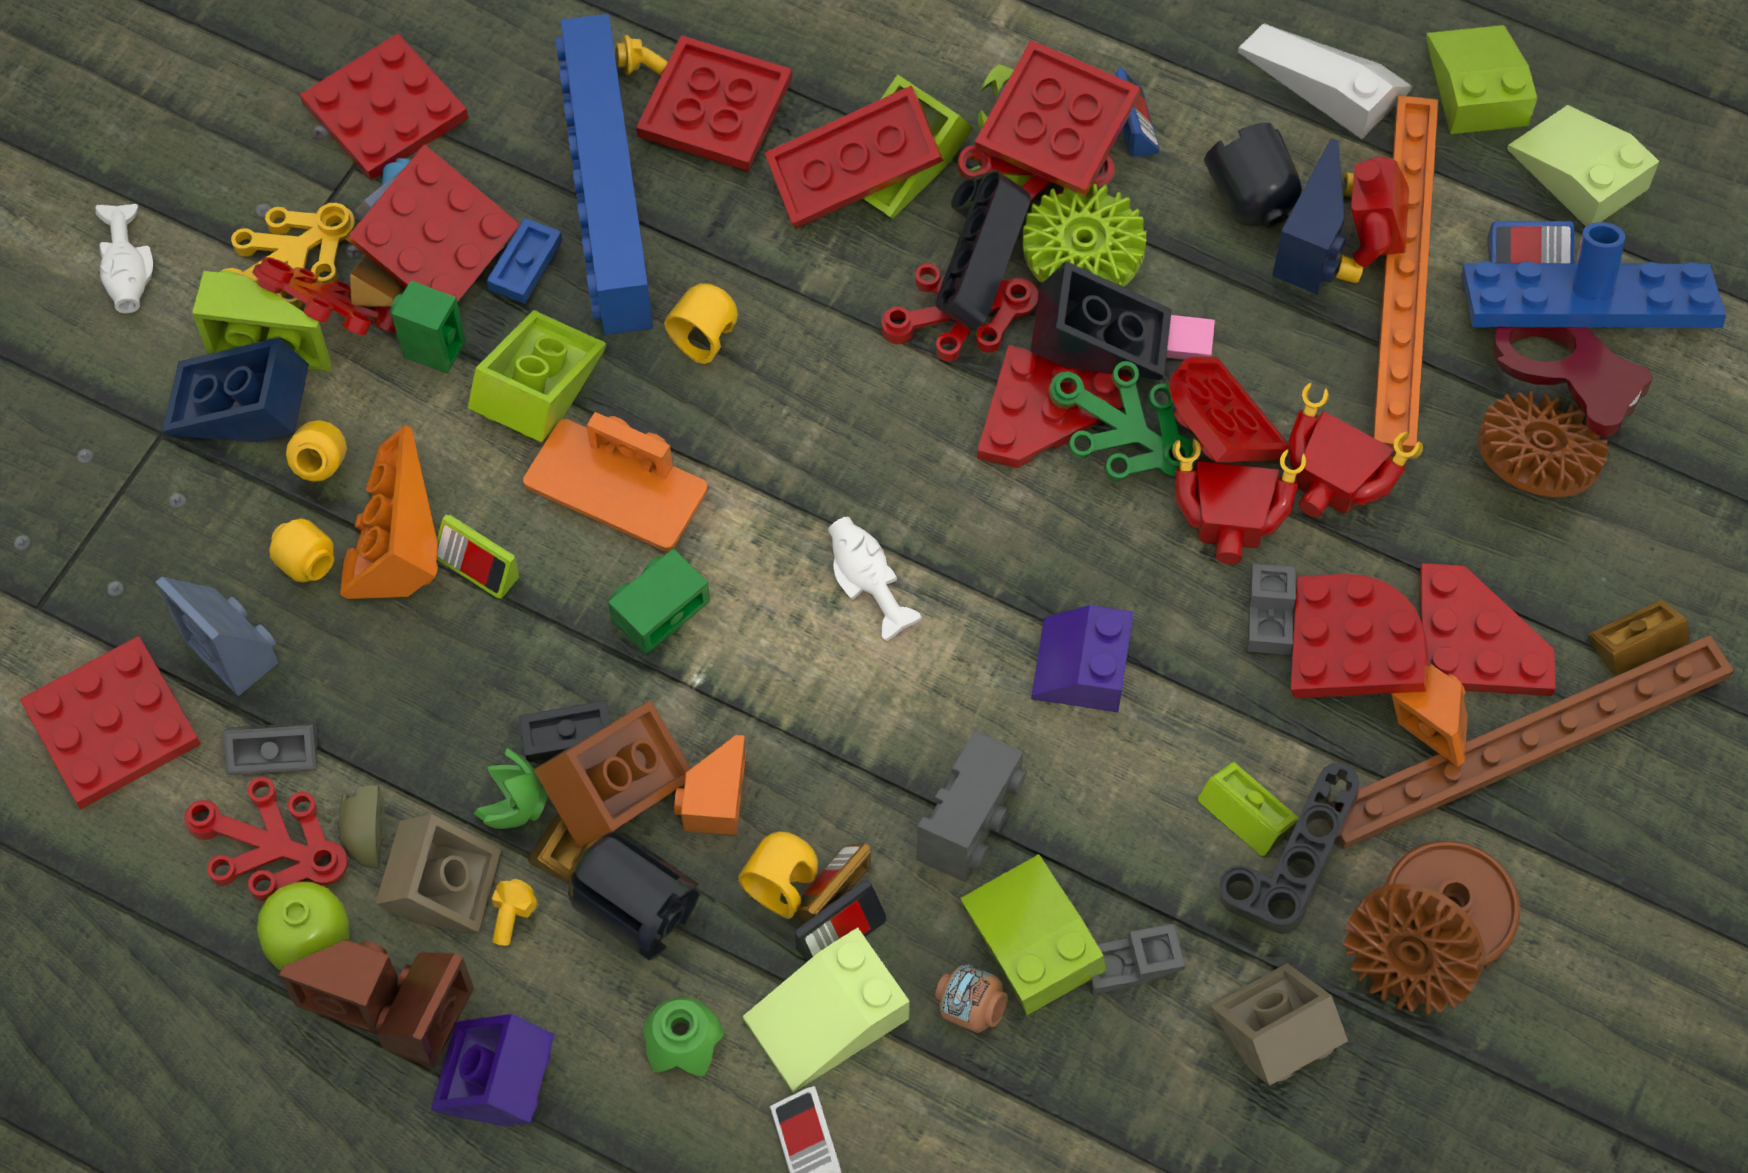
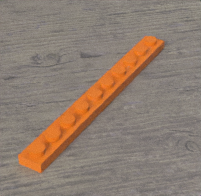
[1372,95,1438,453]

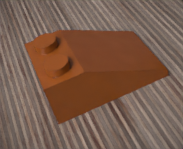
[534,700,690,848]

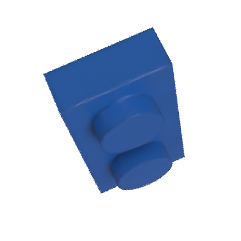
[487,218,563,304]

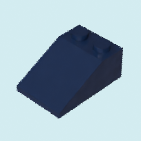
[1272,138,1346,295]
[162,338,309,442]

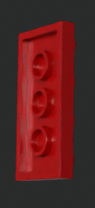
[765,85,944,228]

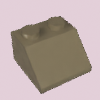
[375,814,502,934]
[1210,963,1348,1086]

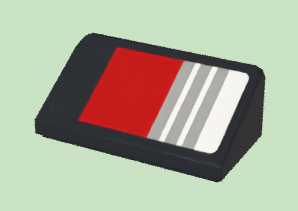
[795,880,886,962]

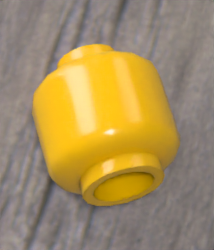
[286,420,347,482]
[269,518,334,583]

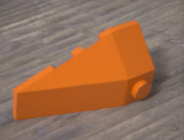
[340,425,438,599]

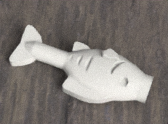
[95,204,153,313]
[828,517,922,641]

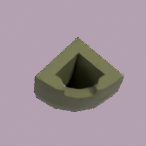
[338,785,385,869]

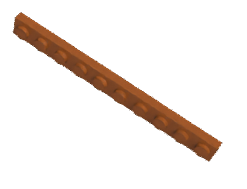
[1327,635,1734,850]

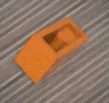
[1391,664,1468,767]
[674,735,746,835]

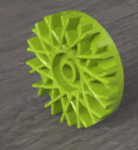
[1022,183,1147,287]

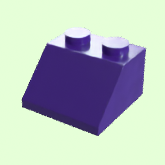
[1031,605,1134,712]
[431,1014,555,1126]

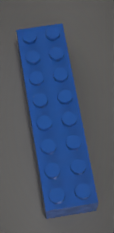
[555,14,653,335]

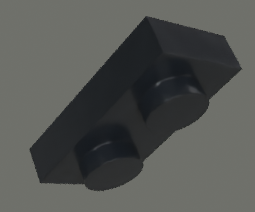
[519,700,611,762]

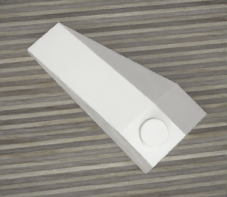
[1238,24,1412,139]

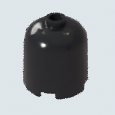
[1203,122,1302,228]

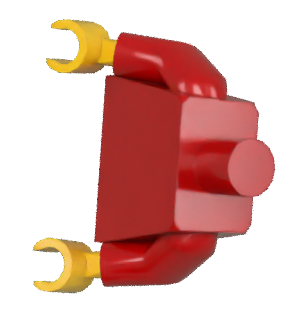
[1335,156,1409,283]
[1289,383,1423,518]
[1172,439,1306,564]

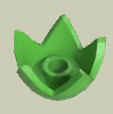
[473,748,548,829]
[642,996,725,1076]

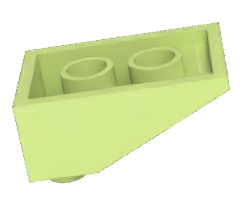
[1507,105,1660,226]
[743,928,910,1093]

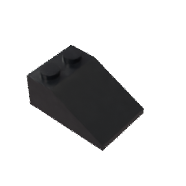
[1030,261,1172,380]

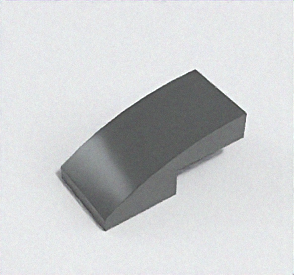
[1247,563,1296,655]
[1089,924,1185,995]

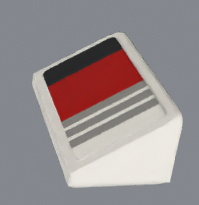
[770,1086,841,1173]

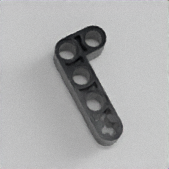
[936,170,1031,330]
[1219,762,1359,934]

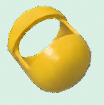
[664,283,738,364]
[738,832,818,919]

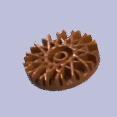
[1477,391,1609,497]
[1384,841,1520,969]
[1343,884,1485,1015]

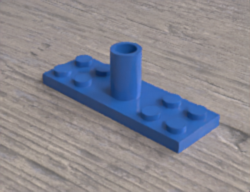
[1461,222,1726,328]

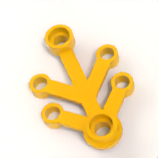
[222,203,355,308]

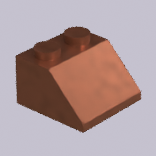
[279,940,399,1035]
[376,952,474,1069]

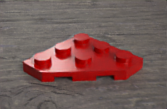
[977,345,1130,468]
[1419,563,1555,696]

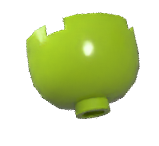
[257,882,351,971]

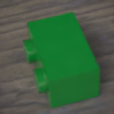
[390,281,466,374]
[608,549,710,655]

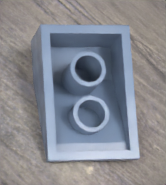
[155,576,278,696]

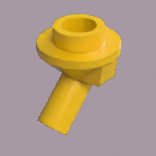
[615,35,668,76]
[492,879,538,946]

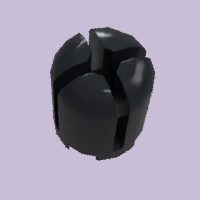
[568,832,700,961]

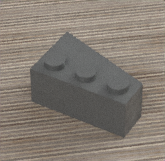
[916,731,1027,882]

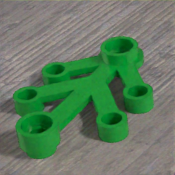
[1048,361,1196,481]

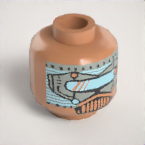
[935,964,1008,1033]

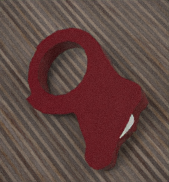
[1494,327,1653,437]

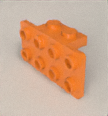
[523,412,708,552]

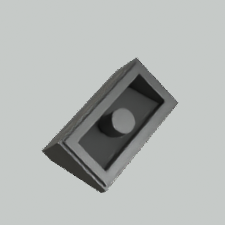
[224,722,318,775]

